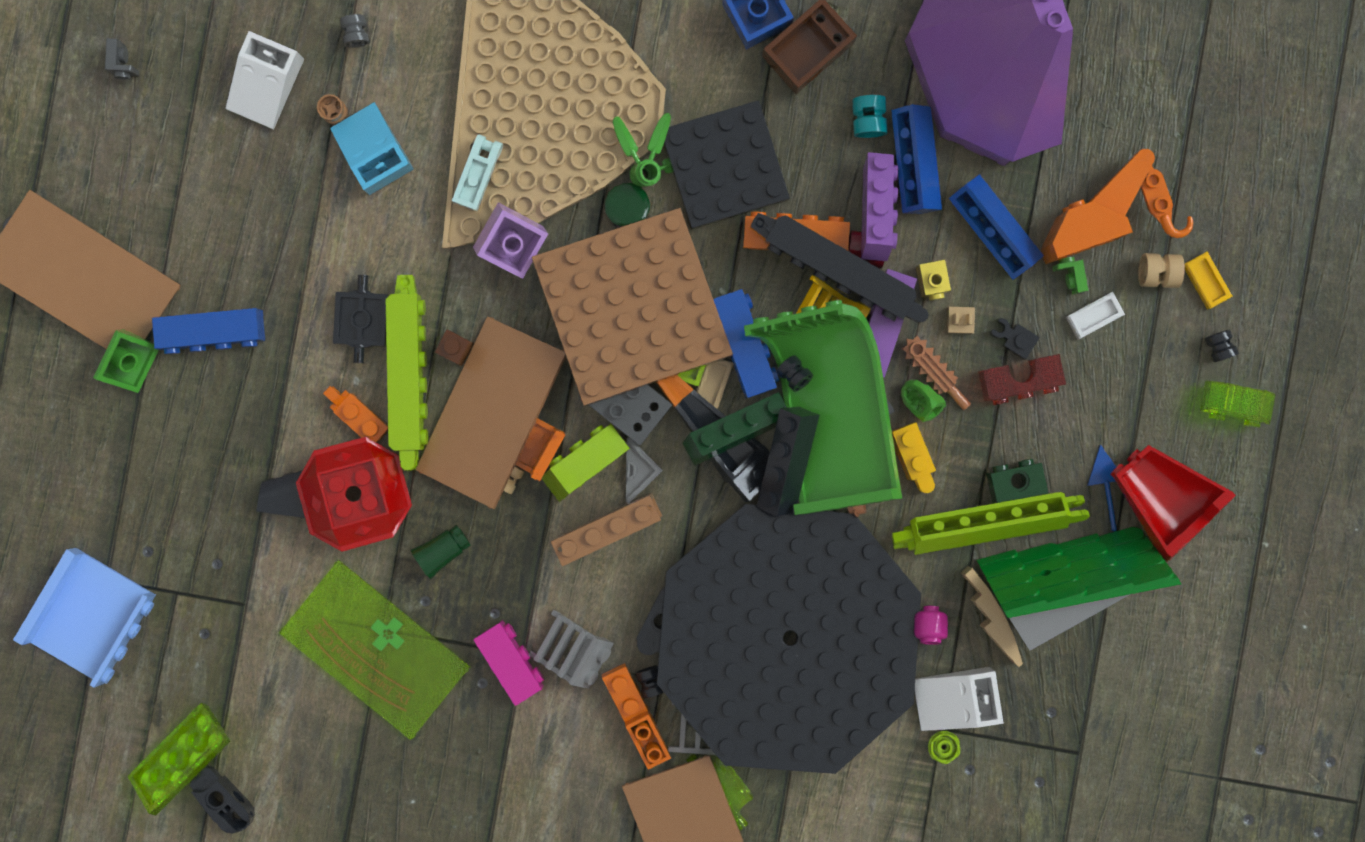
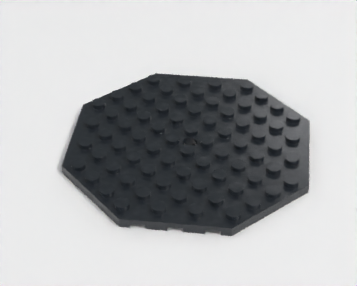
[656,504,921,774]

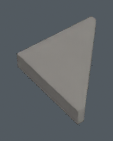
[626,437,663,504]

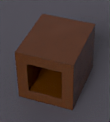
[435,329,474,366]

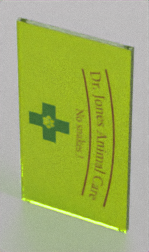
[279,560,471,740]

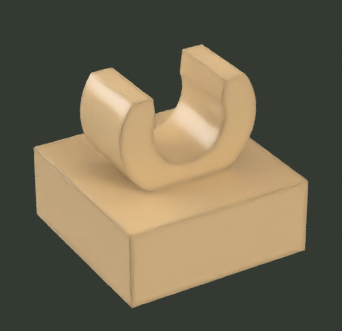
[947,307,975,334]

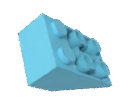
[330,102,414,195]

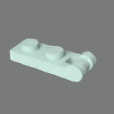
[452,134,503,211]

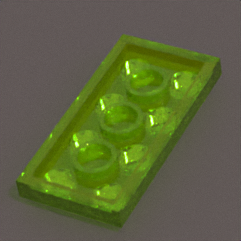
[127,703,230,816]

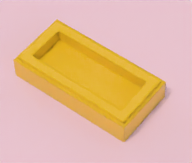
[1184,252,1233,310]

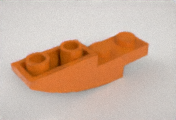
[601,663,671,770]

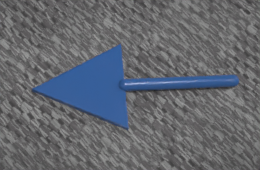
[1087,445,1117,531]

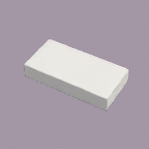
[1066,292,1125,340]

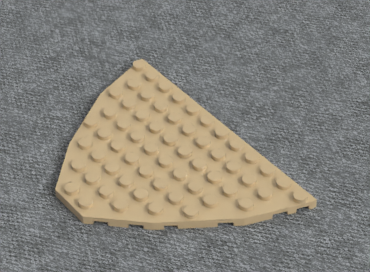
[442,0,666,249]

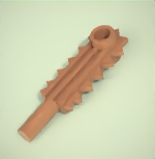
[902,335,971,410]

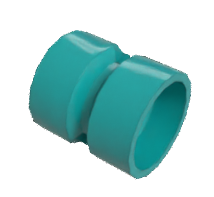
[852,95,888,138]

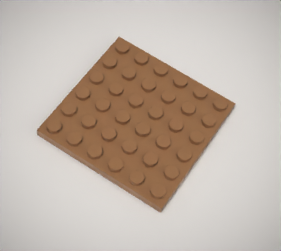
[532,208,733,406]

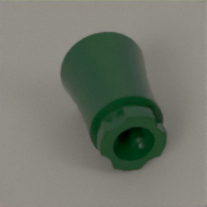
[410,525,471,580]

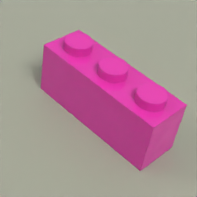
[473,620,544,706]

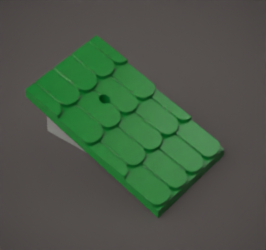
[977,527,1181,650]

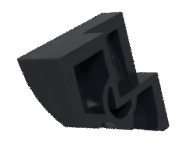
[256,470,305,518]

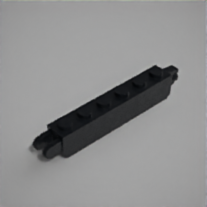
[750,213,929,323]

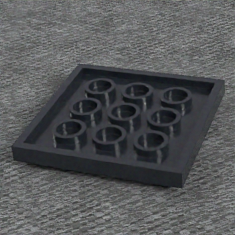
[664,100,790,230]

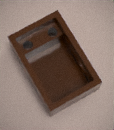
[762,0,857,95]

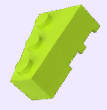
[542,424,630,502]

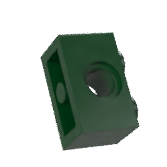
[986,459,1049,504]

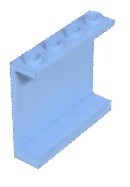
[13,548,156,688]

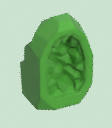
[901,380,946,422]

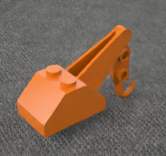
[1041,149,1193,264]

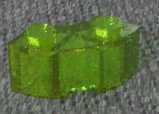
[1200,380,1276,428]

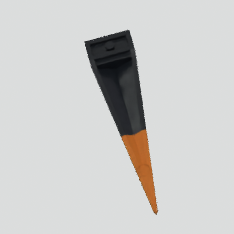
[656,375,770,502]

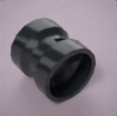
[1205,329,1239,362]
[777,355,813,392]
[635,665,664,698]

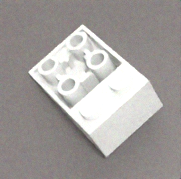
[226,31,304,130]
[915,667,1004,731]

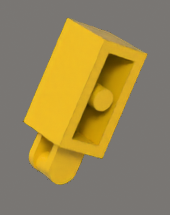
[892,422,936,493]

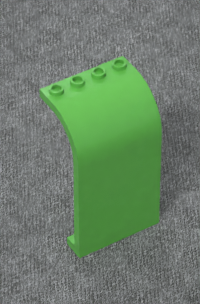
[744,300,902,515]

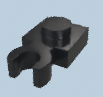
[989,318,1040,360]

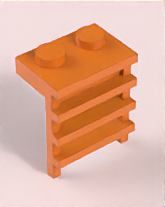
[516,418,566,481]

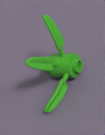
[613,113,673,188]

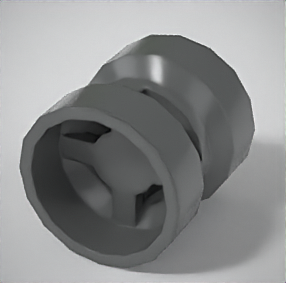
[340,14,370,48]

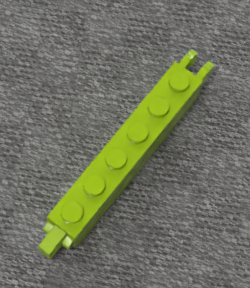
[386,275,428,471]
[892,492,1090,555]

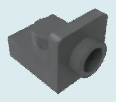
[105,38,139,80]

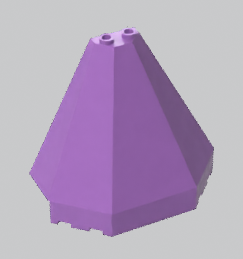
[905,0,1073,166]

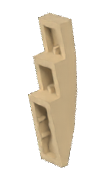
[961,566,1023,667]

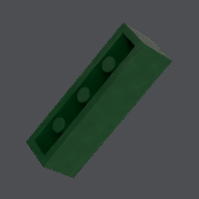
[682,392,787,466]

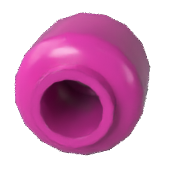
[914,606,948,645]

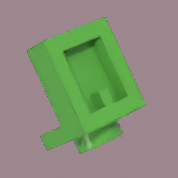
[1052,257,1088,295]

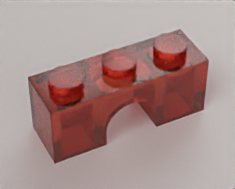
[978,354,1066,405]

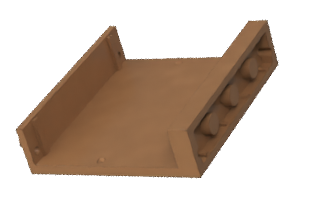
[551,493,662,566]

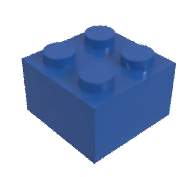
[722,0,794,50]

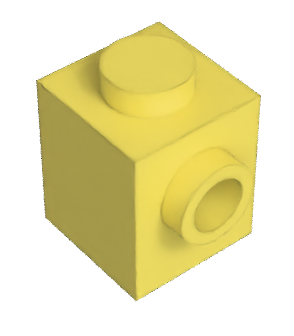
[916,260,951,301]

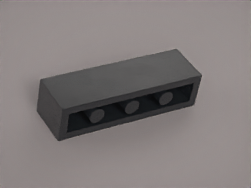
[756,407,820,516]

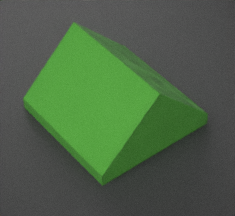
[93,329,159,393]

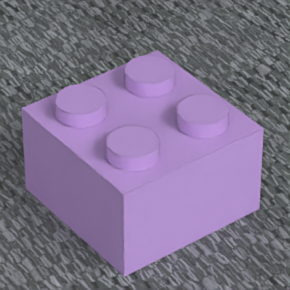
[473,202,548,279]

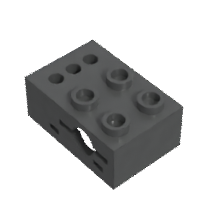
[579,385,672,446]

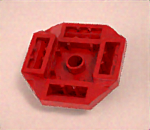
[296,437,412,552]

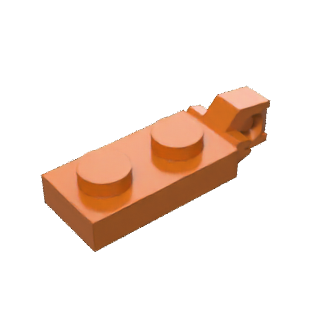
[323,386,388,443]

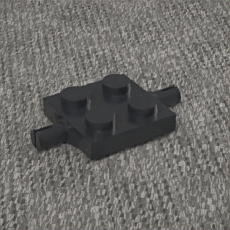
[333,275,389,363]

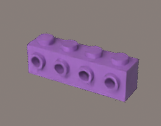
[861,152,898,261]

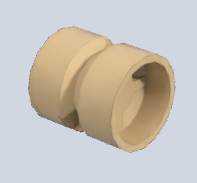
[1138,253,1185,288]

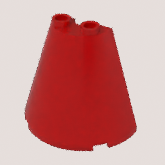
[1110,445,1236,563]

